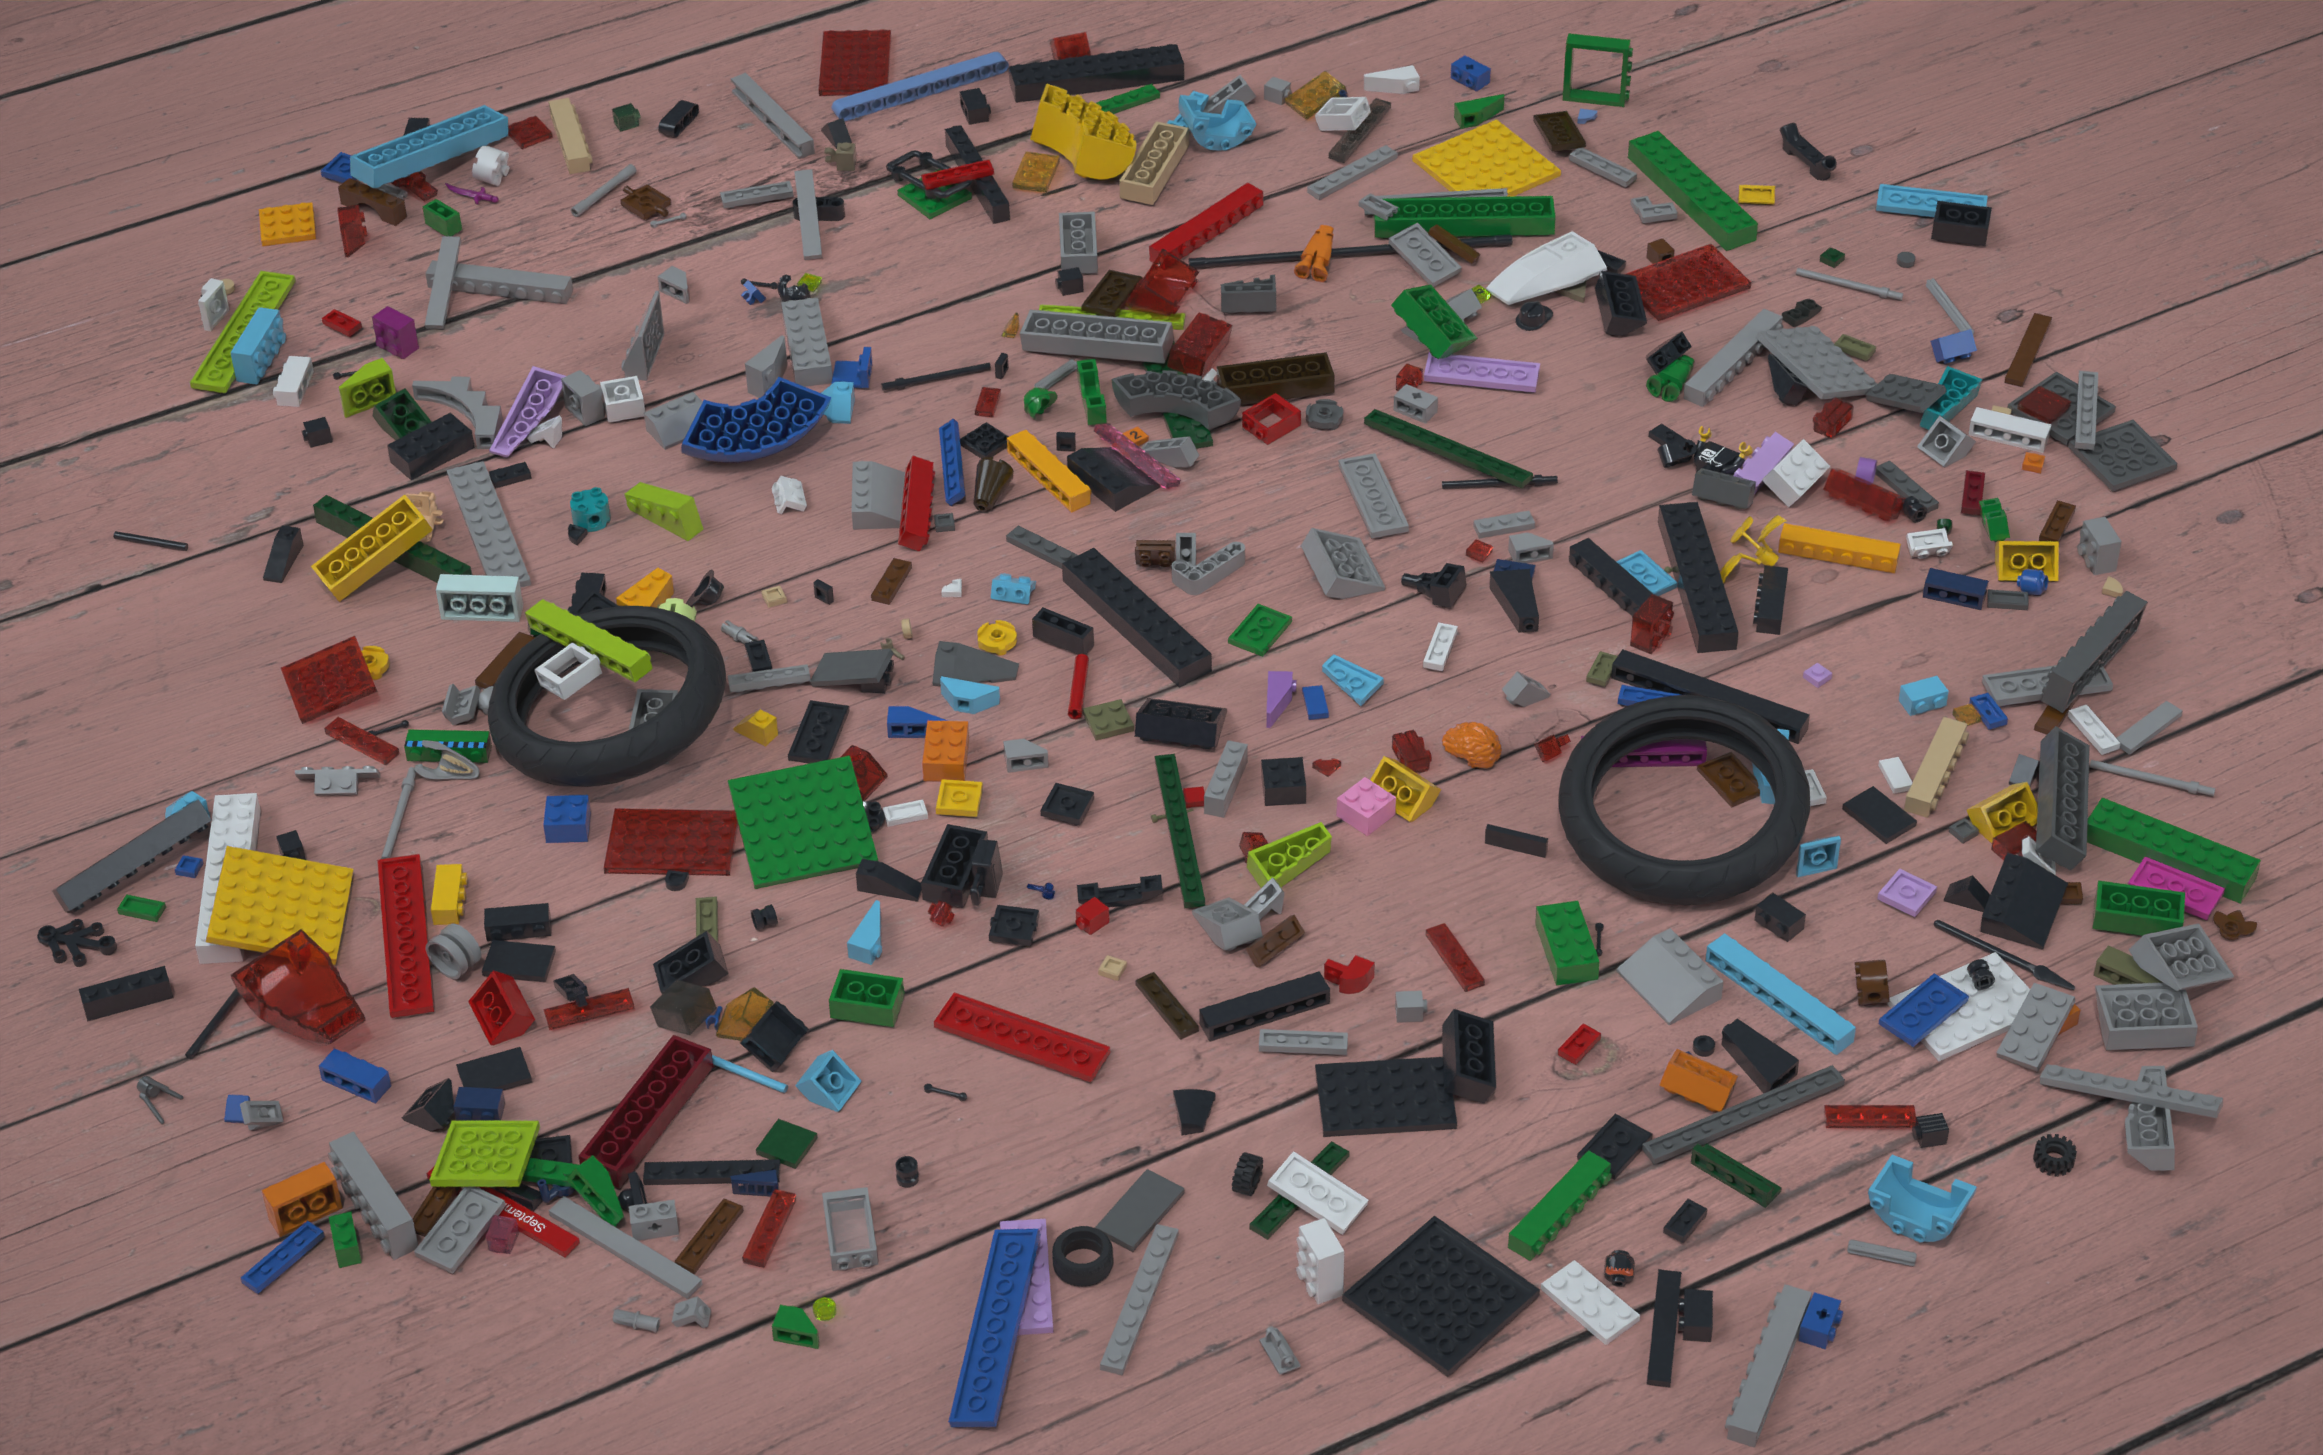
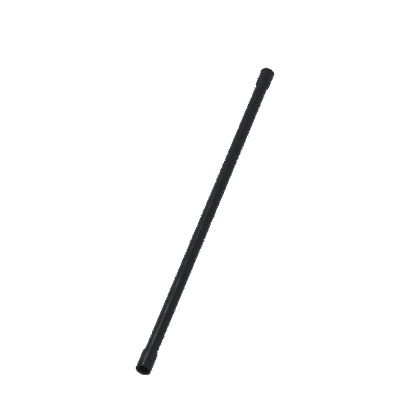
[1188,234,1512,269]

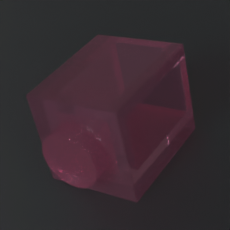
[486,1215,519,1254]

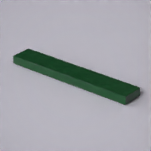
[1249,1141,1350,1240]

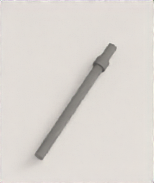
[1796,268,1903,301]
[2089,760,2216,796]
[381,767,416,859]

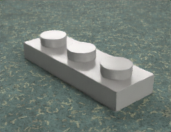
[1473,511,1535,539]

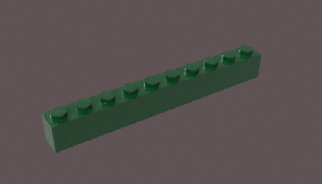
[313,495,472,583]

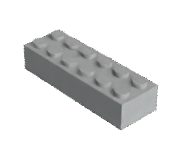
[781,298,832,387]
[328,1131,418,1260]

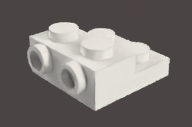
[198,278,229,332]

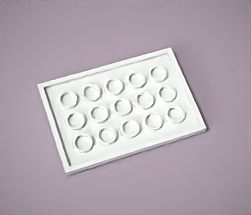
[1888,952,2030,1061]

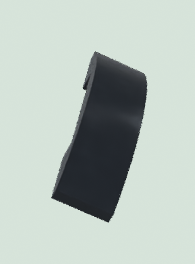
[1077,874,1163,907]

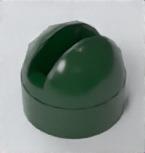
[1937,519,1953,534]

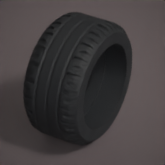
[1052,1226,1113,1287]

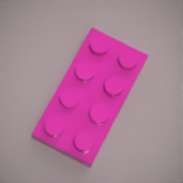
[2128,857,2225,920]

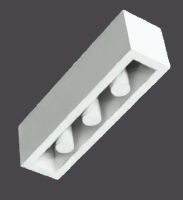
[1969,407,2051,453]

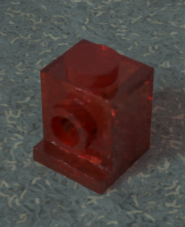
[1396,363,1423,391]
[1239,832,1268,863]

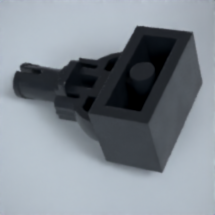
[1401,563,1467,608]

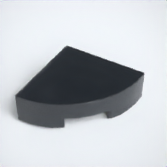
[568,524,588,546]

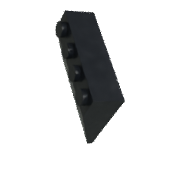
[1067,447,1160,512]
[1134,698,1227,749]
[1980,853,2068,950]

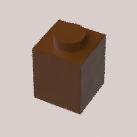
[1646,238,1675,269]

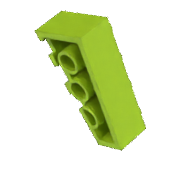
[624,482,704,541]
[1247,822,1332,888]

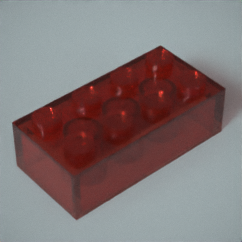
[1167,312,1233,378]

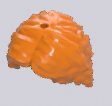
[1442,722,1502,768]

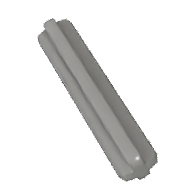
[1034,359,1077,390]
[1847,1239,1917,1266]

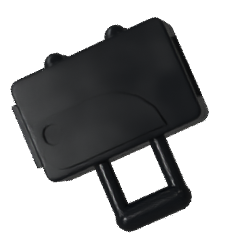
[970,839,1003,906]

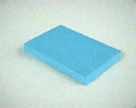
[1616,550,1677,597]

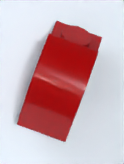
[1324,955,1375,994]

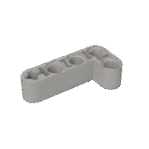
[1172,541,1245,595]

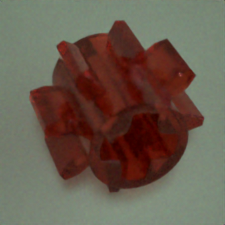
[928,900,955,926]

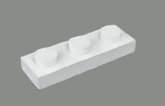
[1423,622,1458,671]
[2068,705,2120,755]

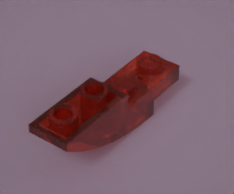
[391,171,438,202]

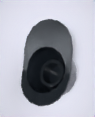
[1516,301,1553,331]
[686,569,724,607]

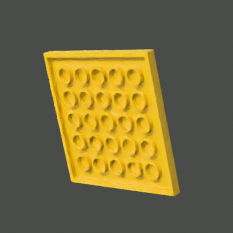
[1412,119,1561,196]
[206,846,354,965]

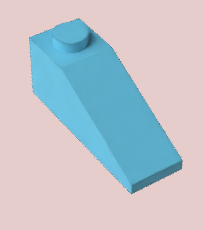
[847,900,882,965]

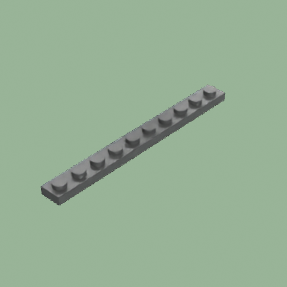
[1642,1065,1845,1165]

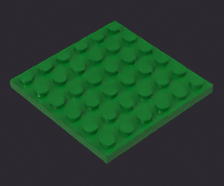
[728,756,878,889]

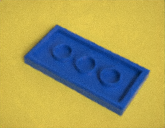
[1878,973,1969,1047]

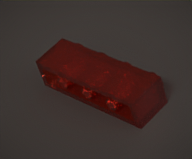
[1823,468,1906,521]

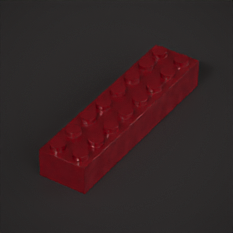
[578,1035,713,1189]

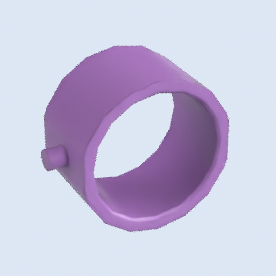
[1855,457,1877,488]

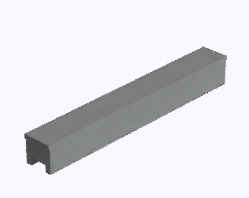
[731,73,815,159]

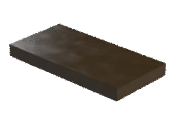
[1533,111,1586,152]
[1081,270,1143,317]

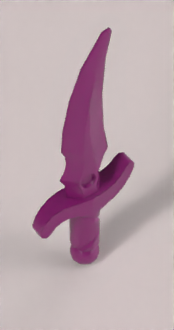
[445,183,499,205]

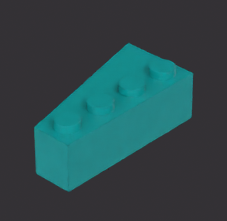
[1919,366,1983,430]

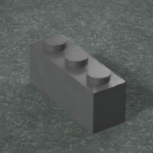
[1692,468,1756,509]

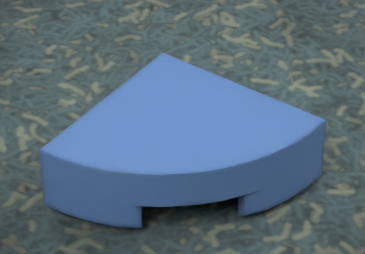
[1577,109,1598,124]

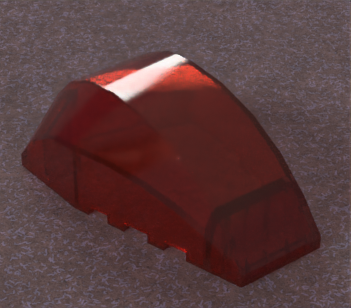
[231,929,366,1046]

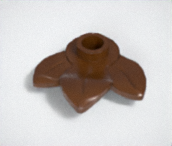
[2213,910,2257,940]

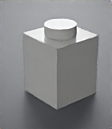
[1264,77,1292,105]
[1395,991,1427,1023]

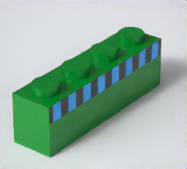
[404,729,492,763]

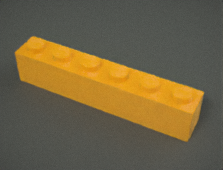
[1007,429,1091,513]
[1778,523,1901,573]

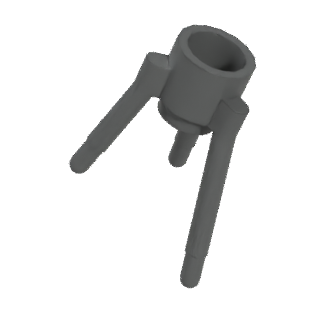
[137,1076,183,1124]

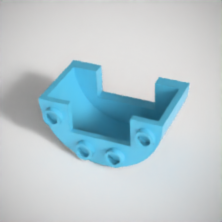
[1178,95,1256,151]
[1868,1155,1977,1242]

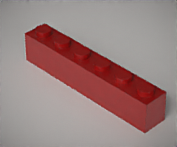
[898,455,935,552]

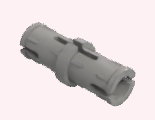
[721,620,758,644]

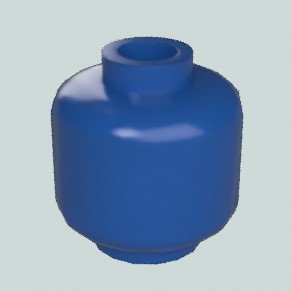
[2017,569,2048,595]

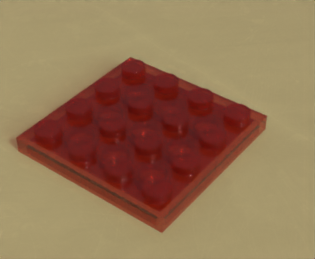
[281,636,378,724]

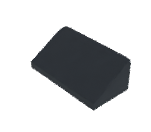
[495,1183,543,1212]

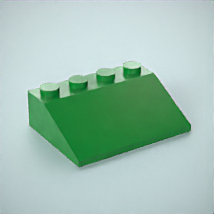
[1391,284,1478,359]

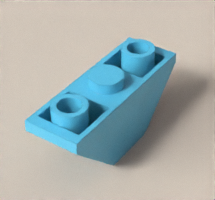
[940,676,1000,714]

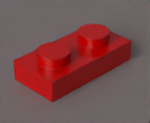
[322,309,362,337]
[1558,1023,1601,1065]

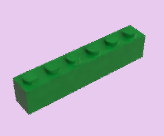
[1508,1150,1611,1261]

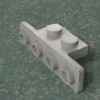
[295,766,381,796]

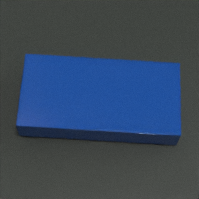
[1302,685,1329,720]

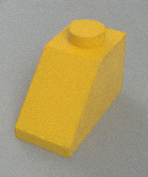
[733,709,778,747]

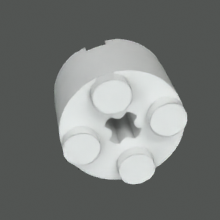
[472,145,509,186]

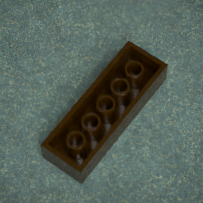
[1217,352,1335,405]

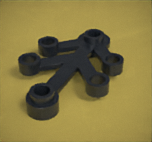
[37,919,117,967]

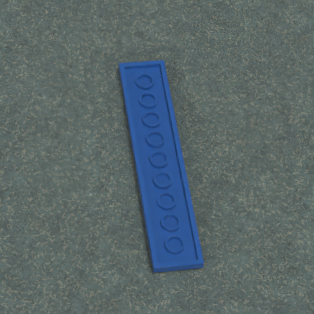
[949,1229,1041,1427]

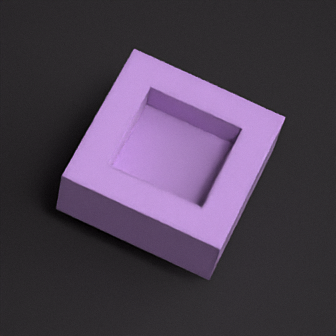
[1803,663,1832,688]

